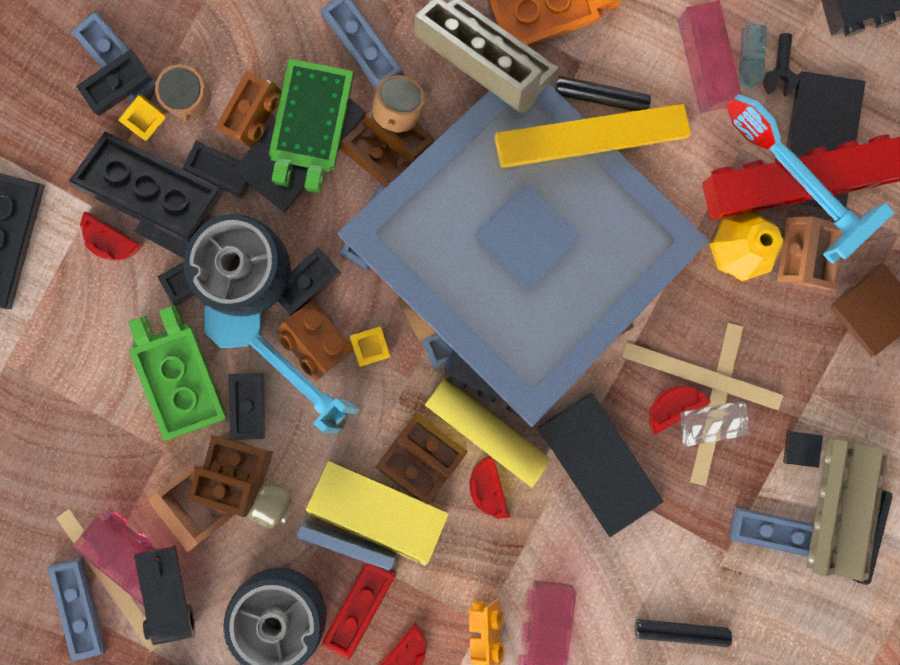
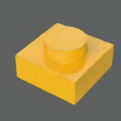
[118,93,167,141]
[350,326,391,367]

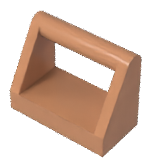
[777,216,843,290]
[147,464,234,552]

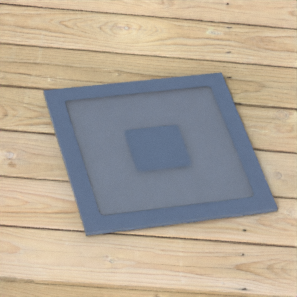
[338,84,710,427]

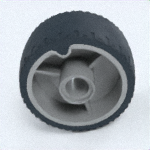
[183,214,291,316]
[223,568,326,665]

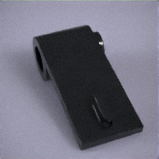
[134,546,196,645]

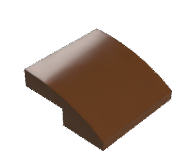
[340,110,435,188]
[830,263,900,357]
[375,413,468,505]
[188,436,273,517]

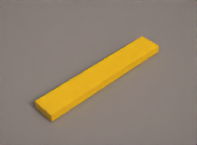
[494,104,691,168]

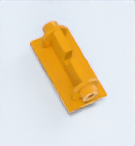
[468,599,505,665]

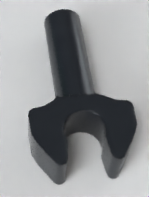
[763,33,799,97]

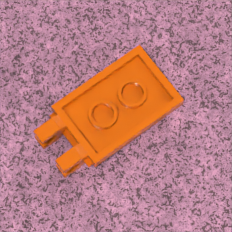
[489,0,622,47]

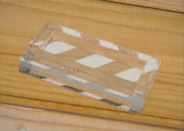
[680,401,749,446]

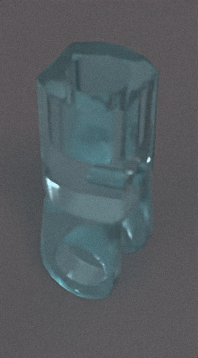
[738,24,767,88]

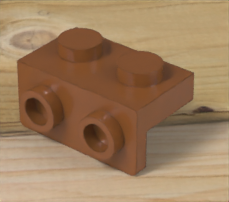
[215,71,282,148]
[276,300,354,381]

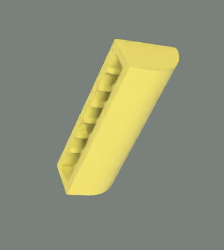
[425,376,550,488]
[306,461,449,566]

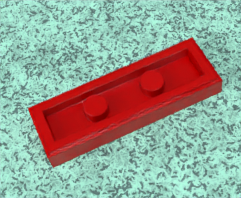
[321,563,397,660]

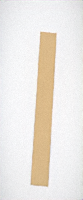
[690,323,744,486]
[622,342,783,410]
[56,509,162,652]

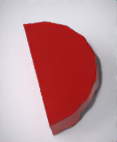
[80,211,143,261]
[649,386,711,435]
[469,455,510,519]
[379,622,426,665]

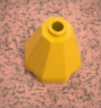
[709,212,783,281]

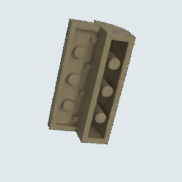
[414,0,559,113]
[807,438,889,581]

